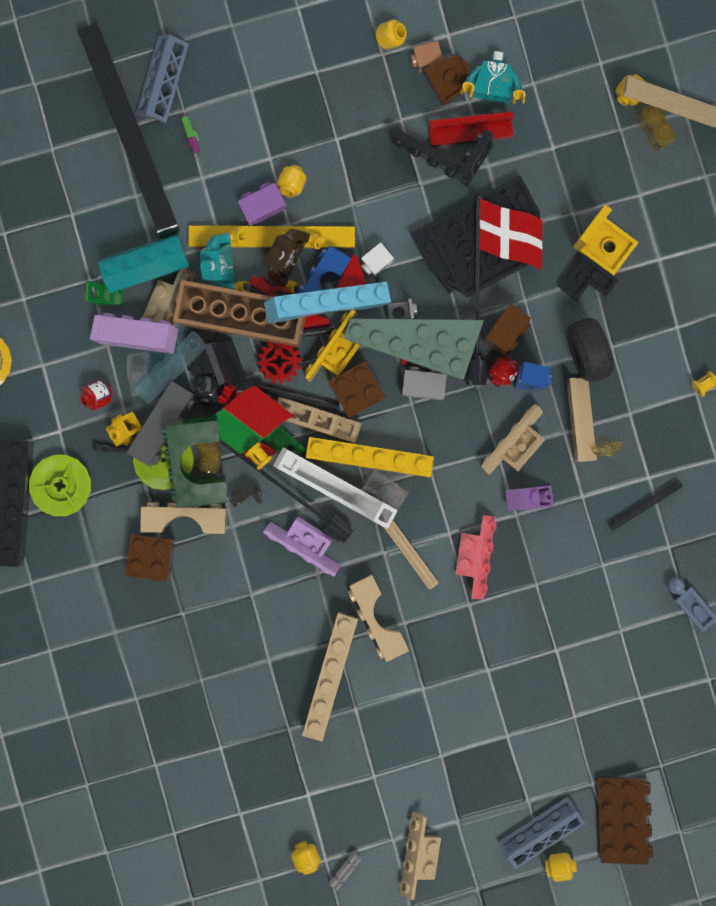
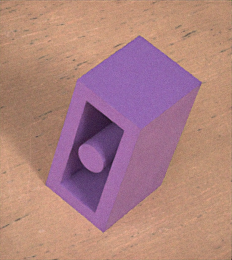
[238,182,287,226]

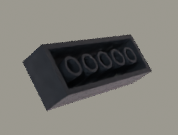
[0,439,34,567]

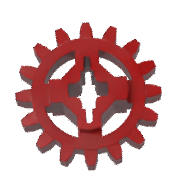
[257,342,302,385]

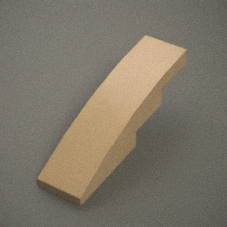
[277,397,362,443]

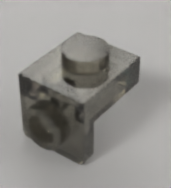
[230,485,263,507]

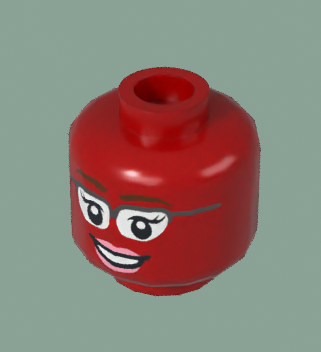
[488,355,519,387]

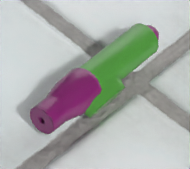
[181,114,200,154]

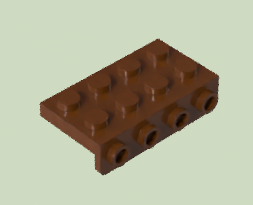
[598,776,653,865]

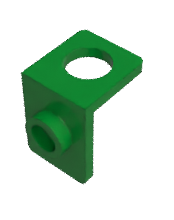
[85,281,123,305]

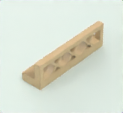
[566,378,597,463]

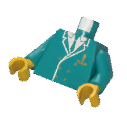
[460,51,526,104]
[200,229,250,292]

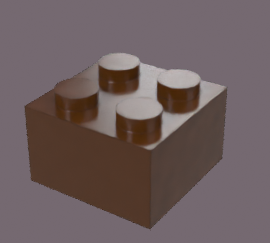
[483,303,531,356]
[329,361,386,419]
[125,534,175,582]

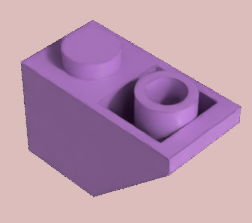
[505,486,553,511]

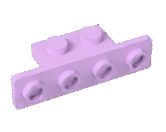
[263,517,341,576]

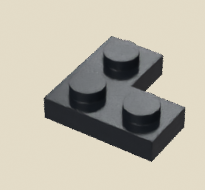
[560,255,619,302]

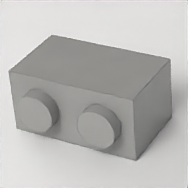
[402,367,447,401]

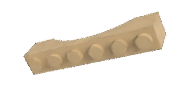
[302,612,358,741]

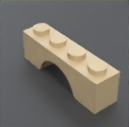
[140,503,227,534]
[348,574,409,662]

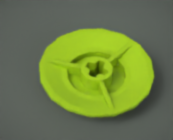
[29,455,91,516]

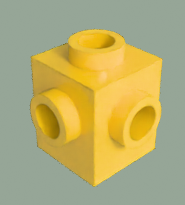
[106,412,142,447]

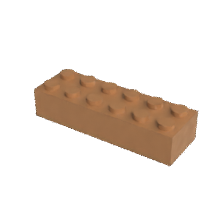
[173,280,306,348]

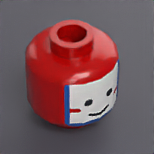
[80,380,113,411]

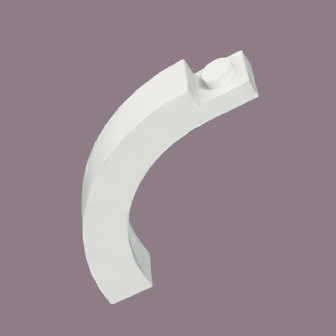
[273,448,398,529]

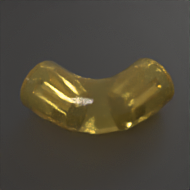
[193,441,222,474]

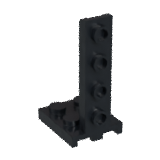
[389,127,494,187]

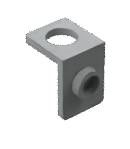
[387,298,417,319]

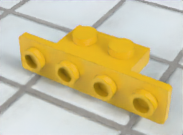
[305,310,361,382]

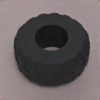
[566,318,614,382]

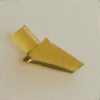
[591,440,623,456]

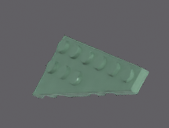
[344,319,484,380]

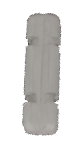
[329,852,361,891]

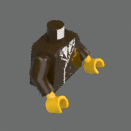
[264,229,324,294]

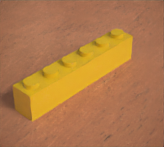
[306,437,434,478]

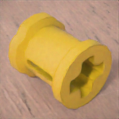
[691,371,716,397]
[245,442,273,470]

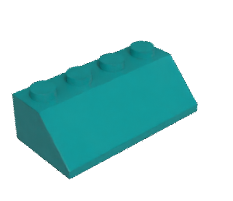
[98,233,189,293]

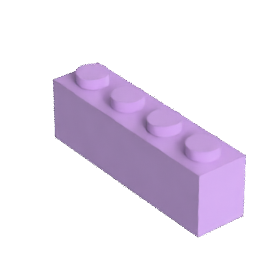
[90,313,179,354]

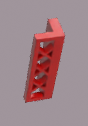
[429,112,514,147]

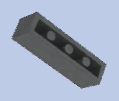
[127,381,195,468]

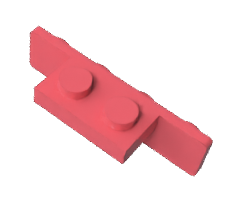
[456,515,496,599]

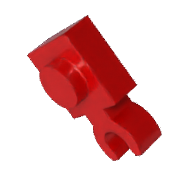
[218,384,237,406]

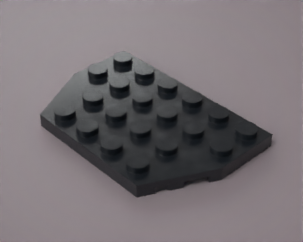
[410,175,540,298]

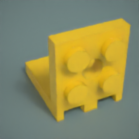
[573,205,639,276]

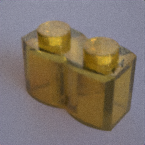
[638,106,676,152]

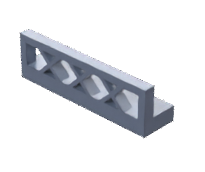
[135,34,189,123]
[498,797,586,870]

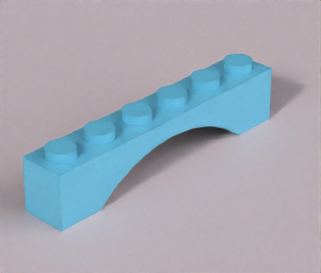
[264,282,391,324]

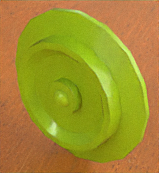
[133,446,194,490]

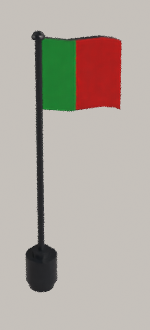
[213,386,353,543]

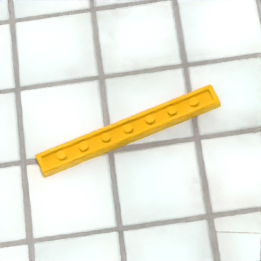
[189,226,355,248]

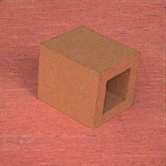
[410,41,442,73]

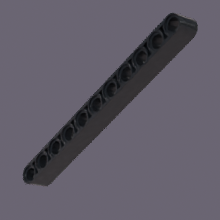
[77,22,180,239]

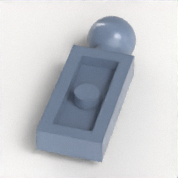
[668,577,716,633]

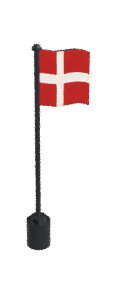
[466,195,543,385]

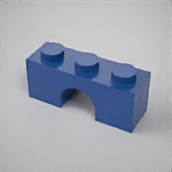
[297,246,351,294]
[514,362,552,392]

